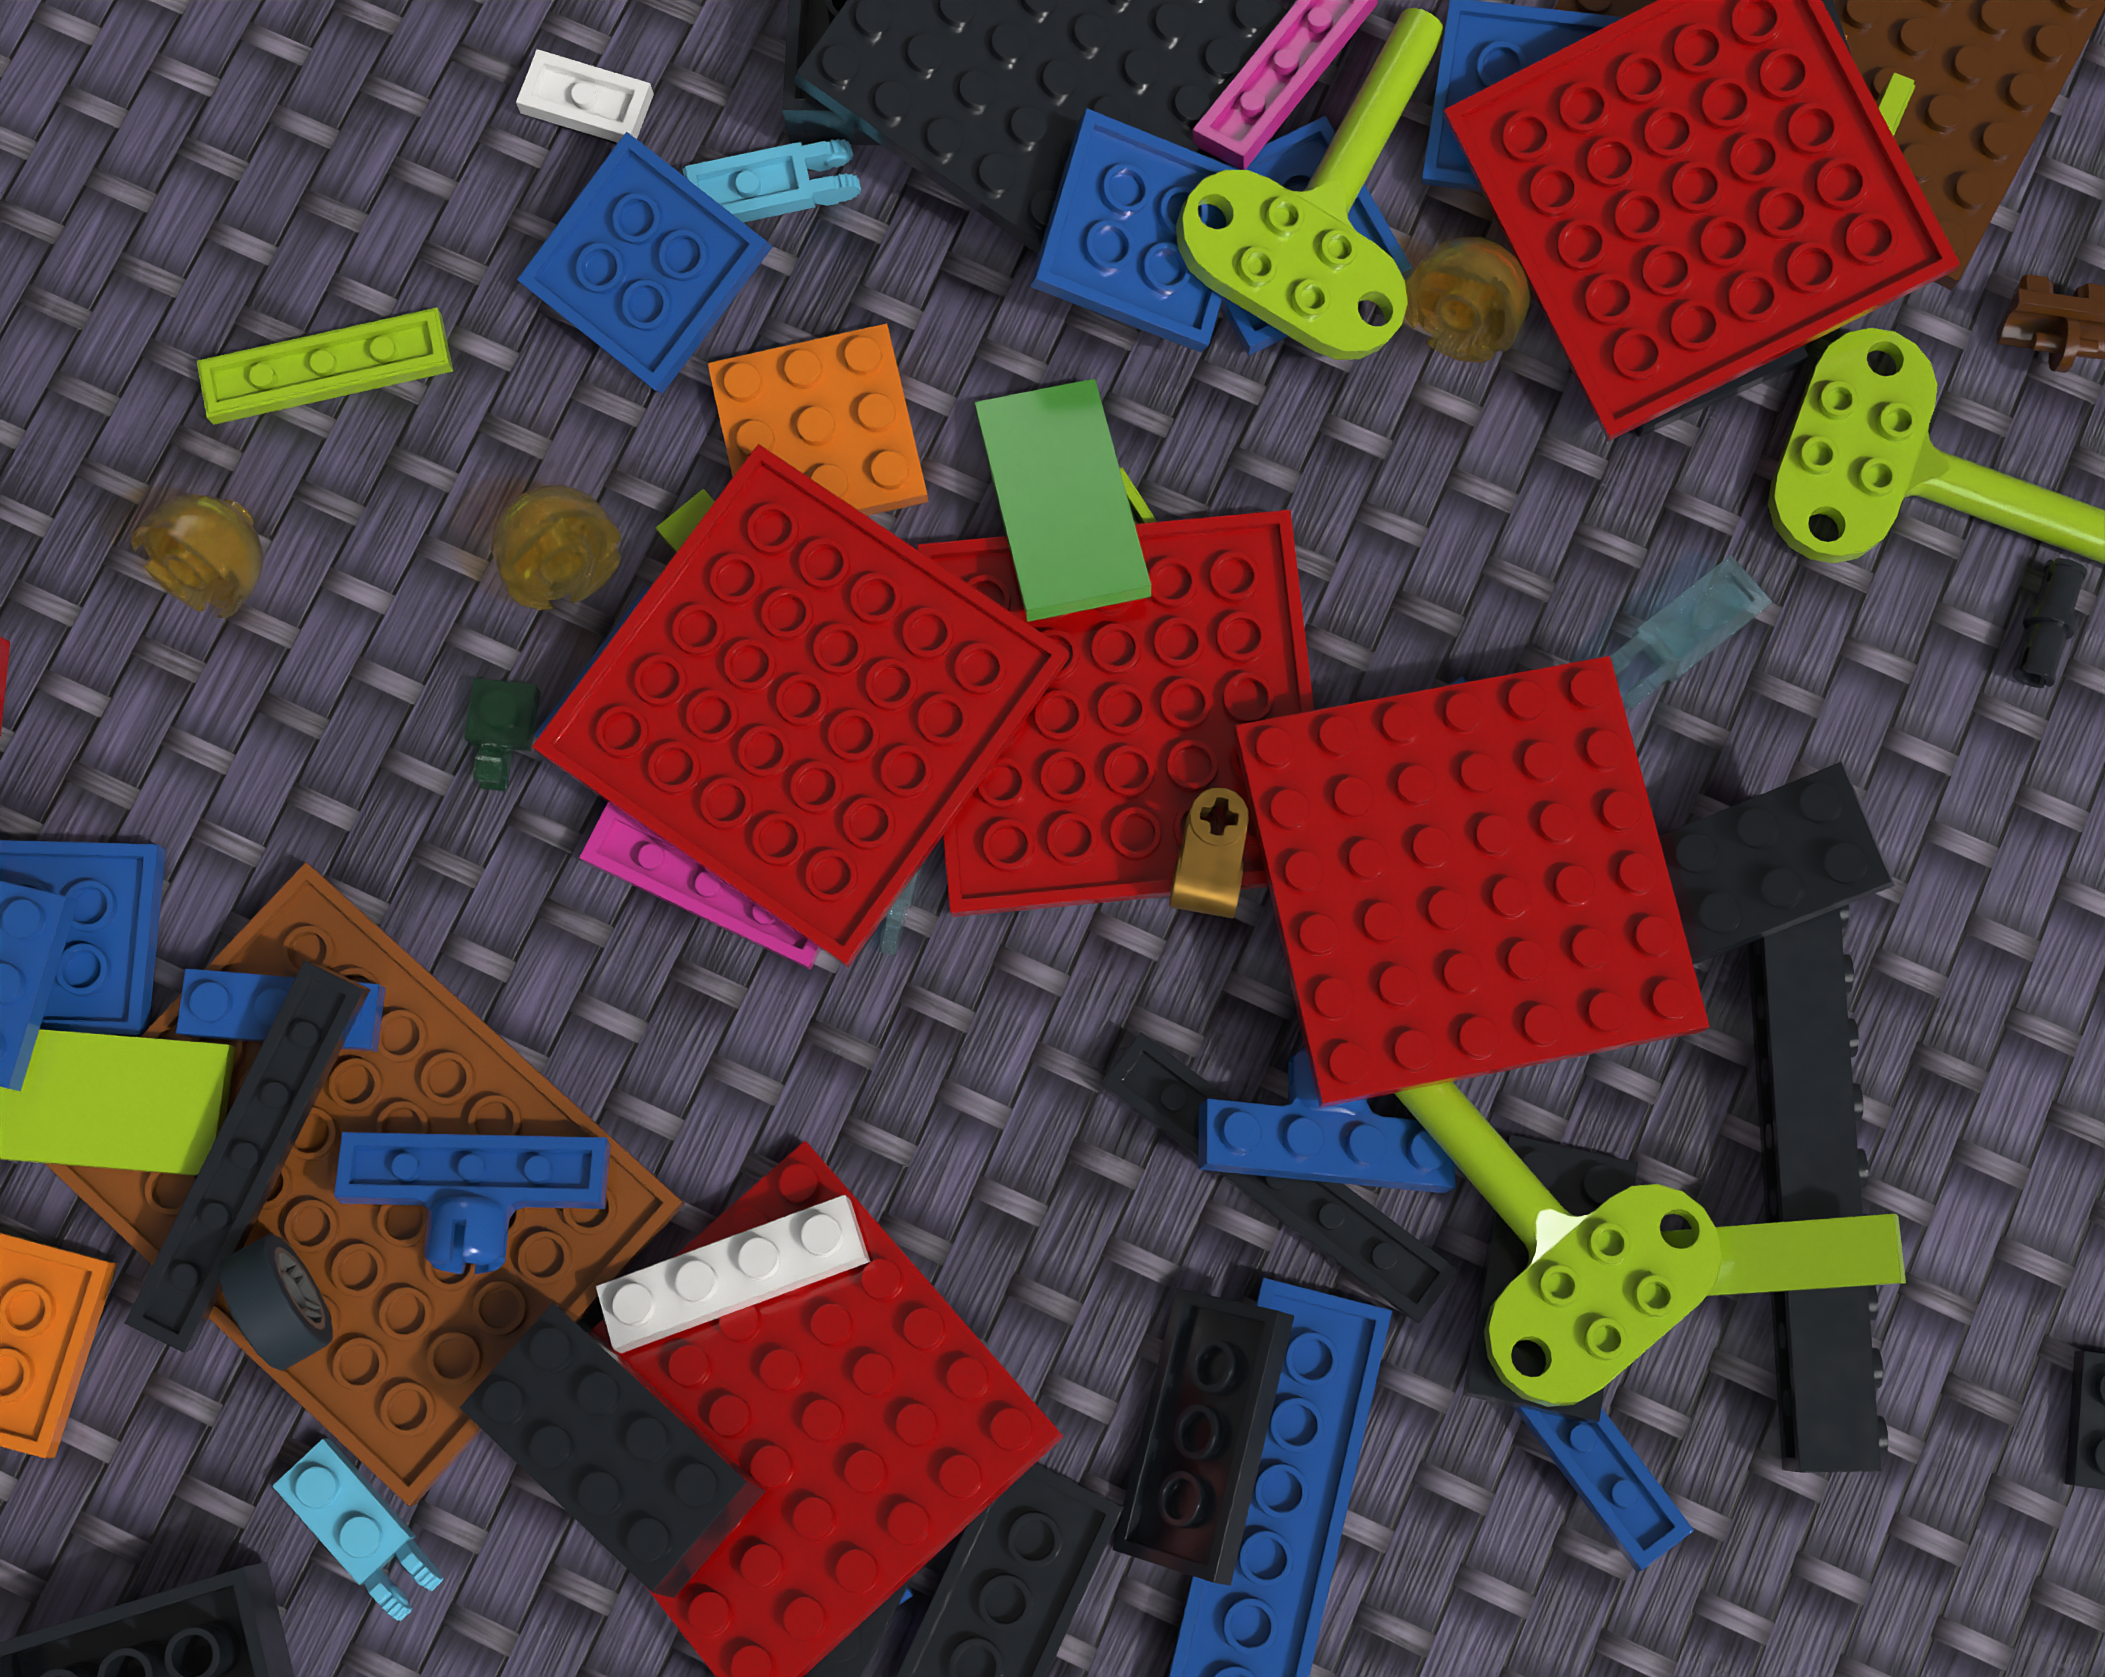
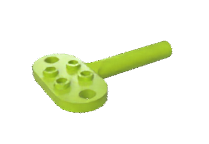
[1176,8,1445,360]
[1768,328,2105,564]
[1394,1082,1722,1407]

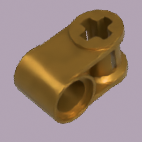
[1169,788,1248,918]

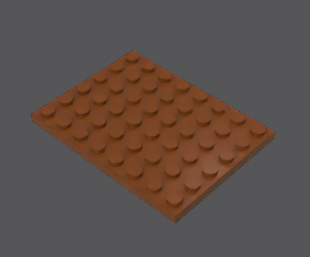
[44,862,685,1506]

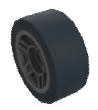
[218,1233,333,1371]

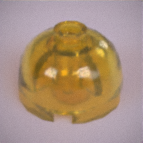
[1405,236,1531,363]
[491,484,622,610]
[131,493,265,619]

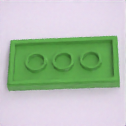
[975,378,1151,622]

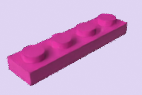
[1193,0,1378,170]
[579,802,821,970]

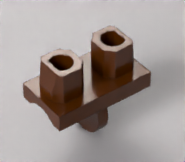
[1997,274,2105,373]

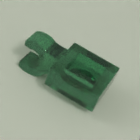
[464,678,541,792]

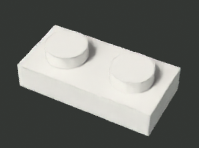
[516,49,654,143]

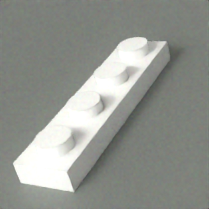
[596,1195,870,1353]

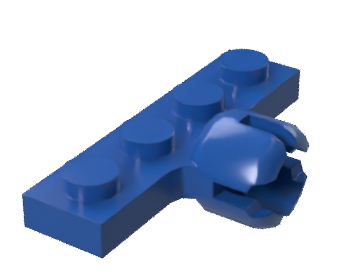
[1198,1048,1455,1193]
[334,1132,610,1274]

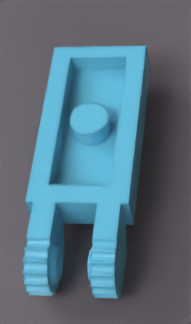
[682,139,861,223]
[273,1438,444,1621]

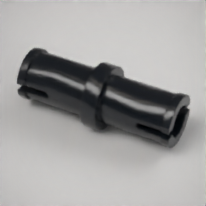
[2012,558,2087,688]

